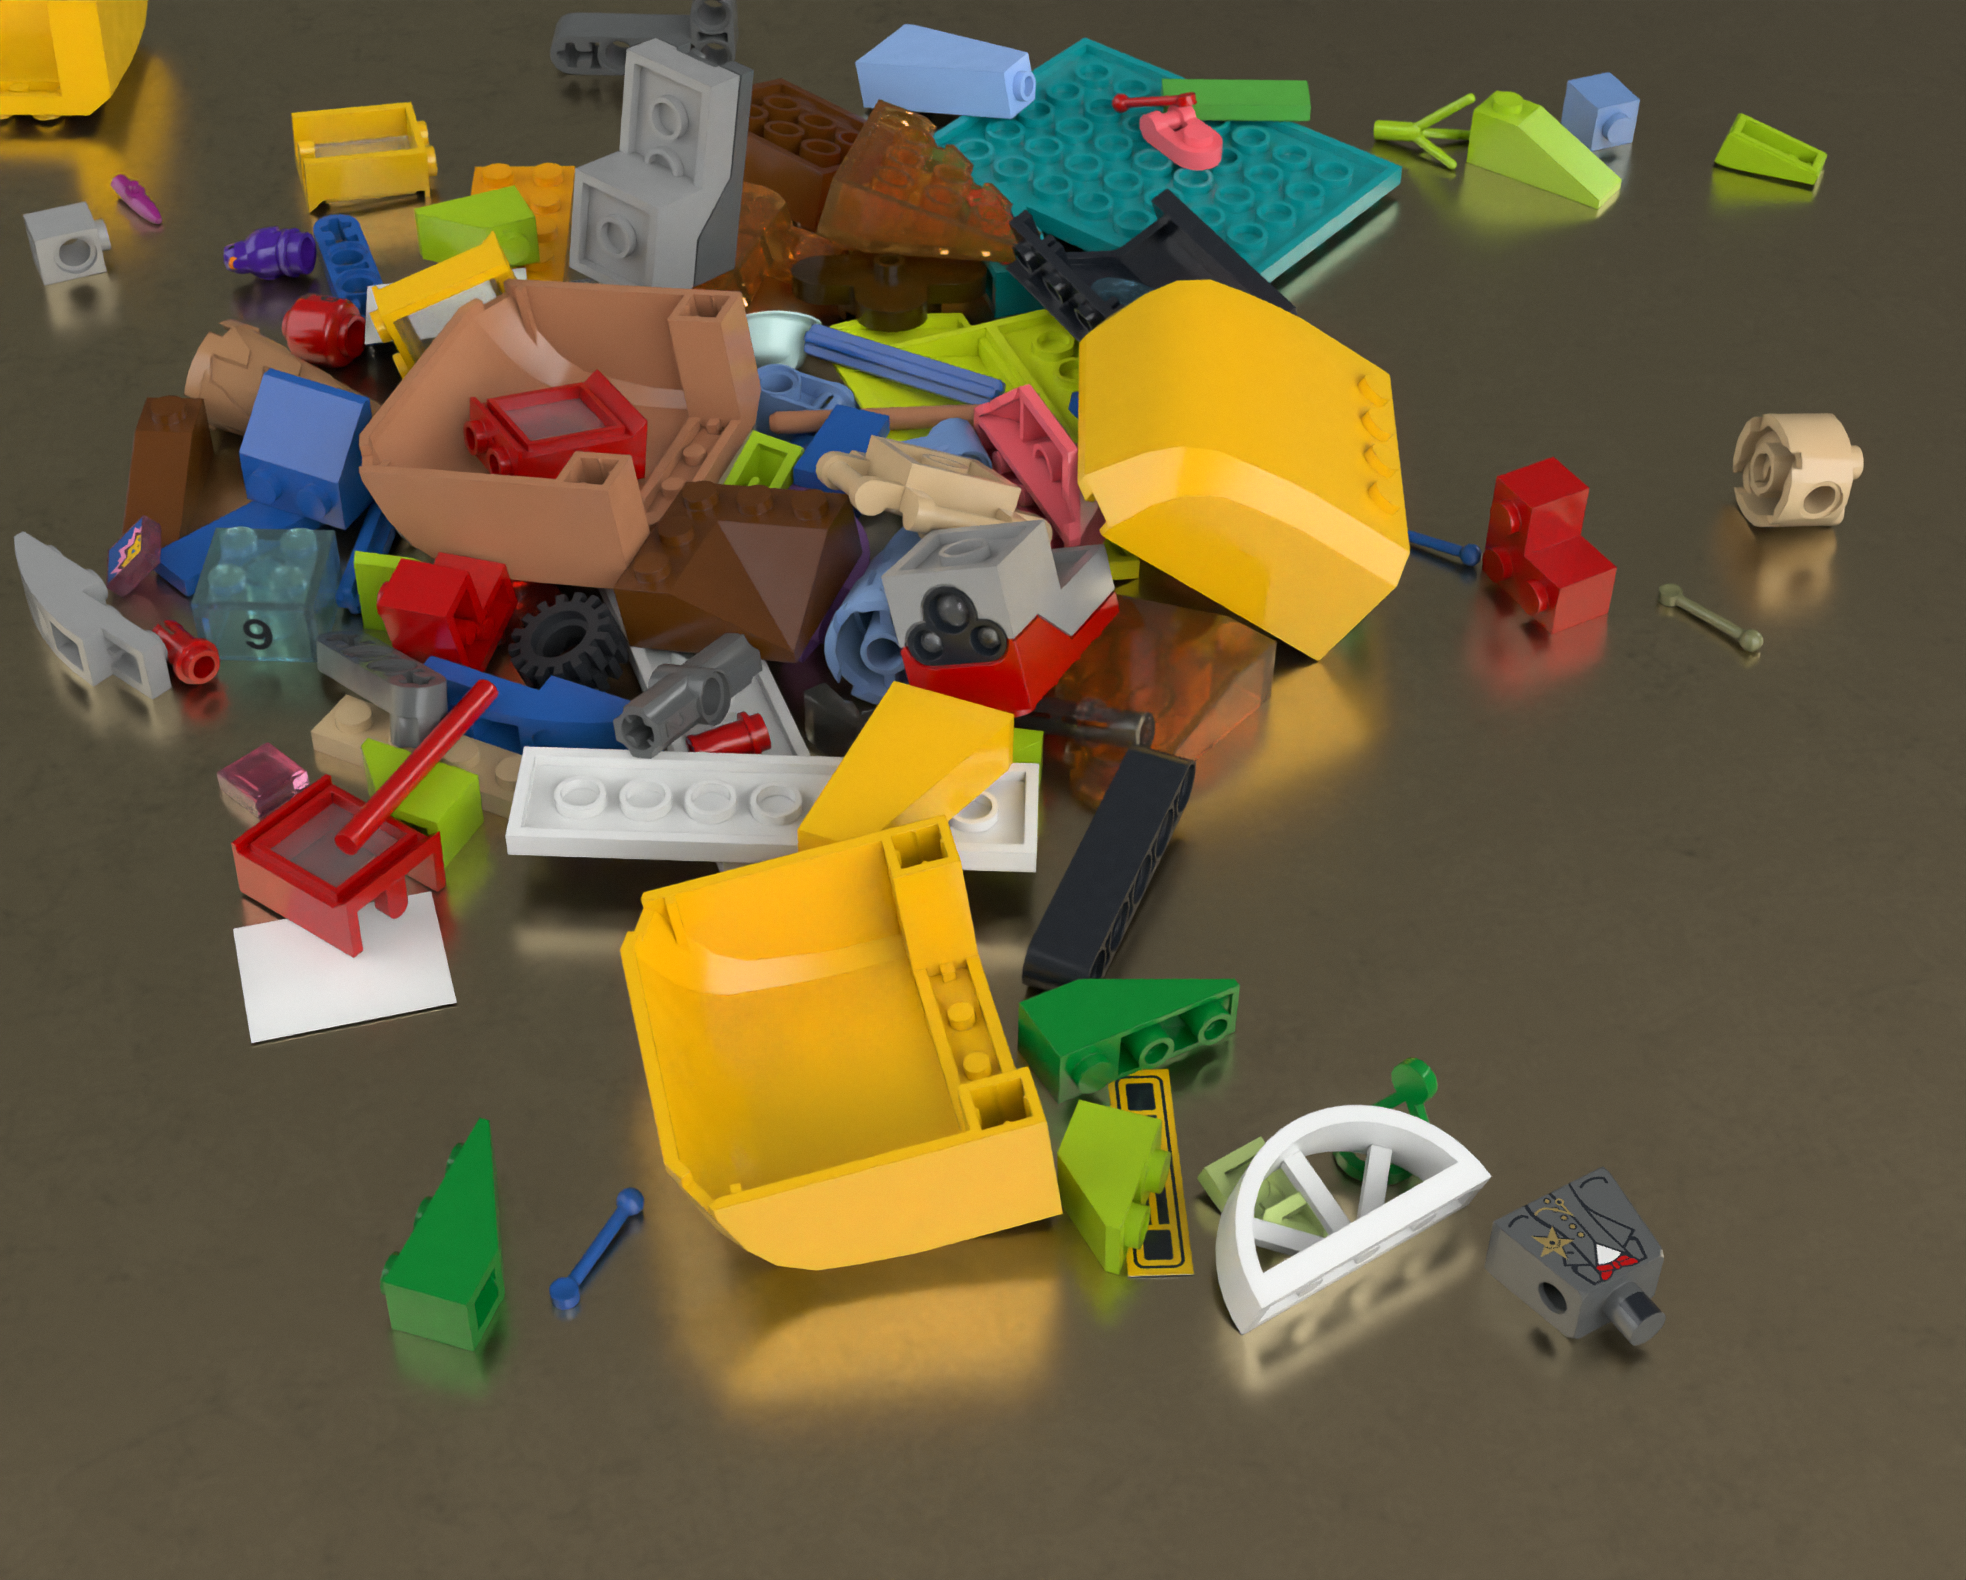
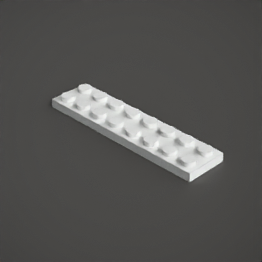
[505,746,1039,873]

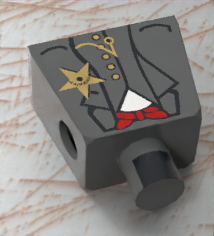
[1484,1166,1666,1345]

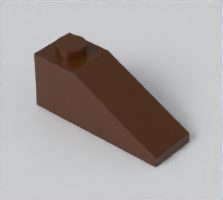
[121,395,214,558]

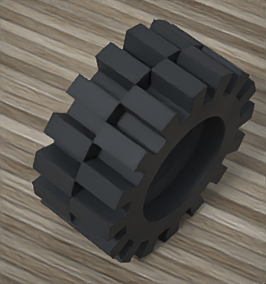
[508,592,629,692]

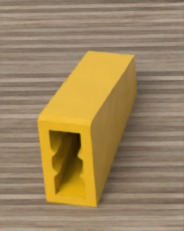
[797,681,1014,852]

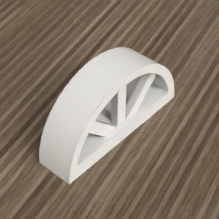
[1216,1105,1492,1335]

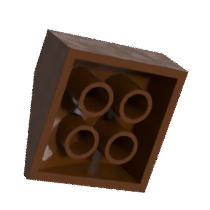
[613,480,863,663]

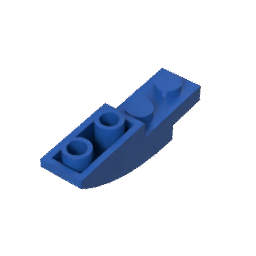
[423,655,665,755]

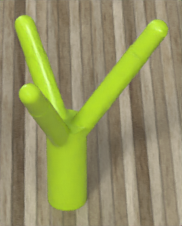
[1373,93,1475,169]

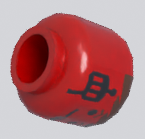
[282,294,366,368]

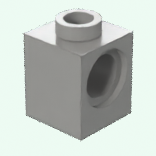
[23,201,111,285]

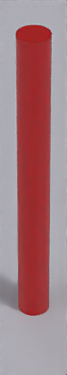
[334,679,498,855]

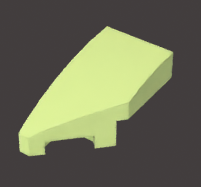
[1197,1136,1329,1238]

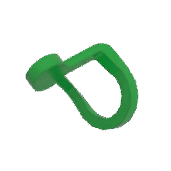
[1333,1057,1438,1185]

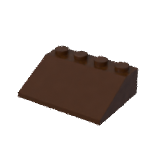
[742,78,925,233]

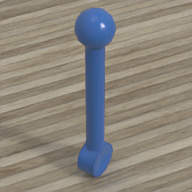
[1408,530,1483,566]
[549,1187,645,1310]

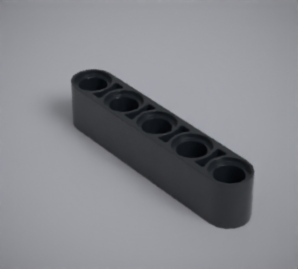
[1022,743,1196,992]

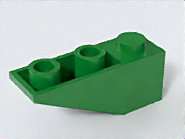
[1017,979,1240,1104]
[380,1118,505,1352]

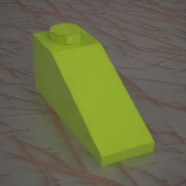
[1466,90,1622,209]

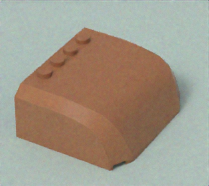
[359,279,761,589]

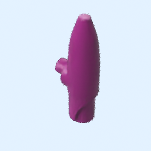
[111,174,162,225]

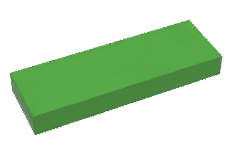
[1161,79,1311,122]

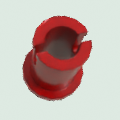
[152,620,220,684]
[685,711,771,754]

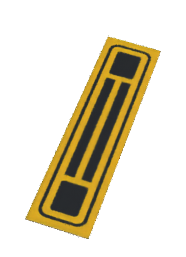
[1108,1069,1194,1277]

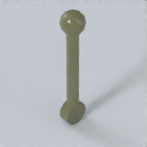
[1658,583,1763,652]

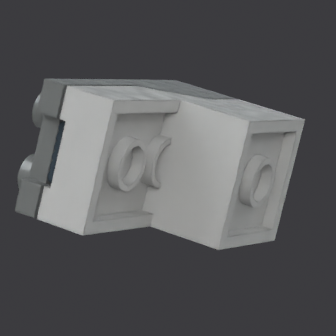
[569,33,754,289]

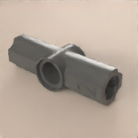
[613,633,762,759]

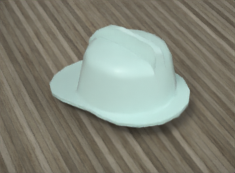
[746,311,822,369]

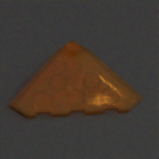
[816,99,1041,263]
[1054,594,1277,810]

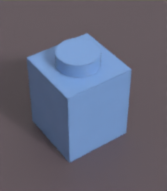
[1561,72,1640,152]

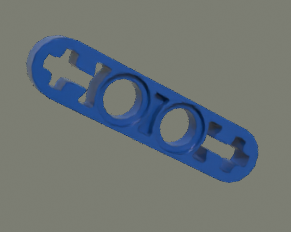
[313,214,383,346]

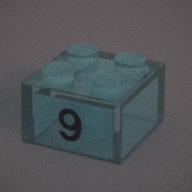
[191,526,342,662]

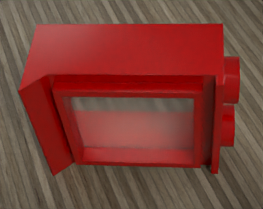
[463,369,648,480]
[231,774,446,958]

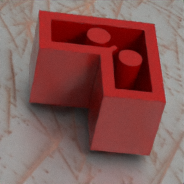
[1482,456,1617,635]
[377,552,518,672]

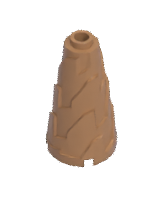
[184,319,383,436]

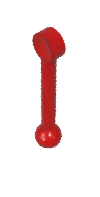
[1112,92,1197,113]

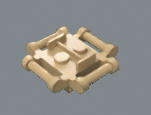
[816,435,1053,542]

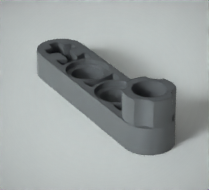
[316,631,448,748]

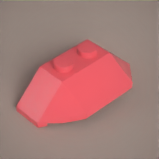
[974,384,1106,549]

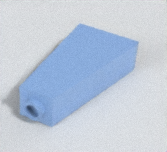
[855,24,1036,119]

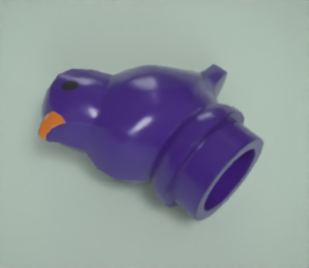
[223,226,317,280]

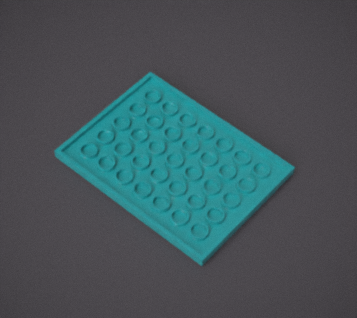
[908,38,1402,283]

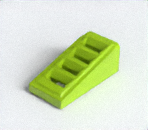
[1714,113,1827,185]

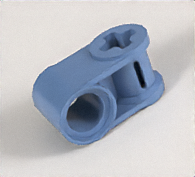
[753,364,860,442]

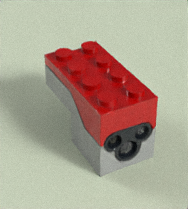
[881,519,1120,718]

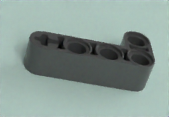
[550,0,738,76]

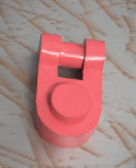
[1139,105,1223,170]

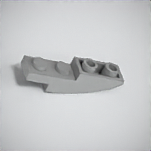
[14,531,172,700]

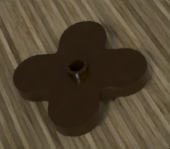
[791,229,987,332]

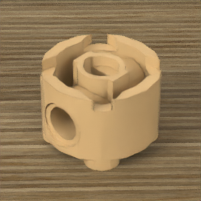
[1733,413,1864,527]

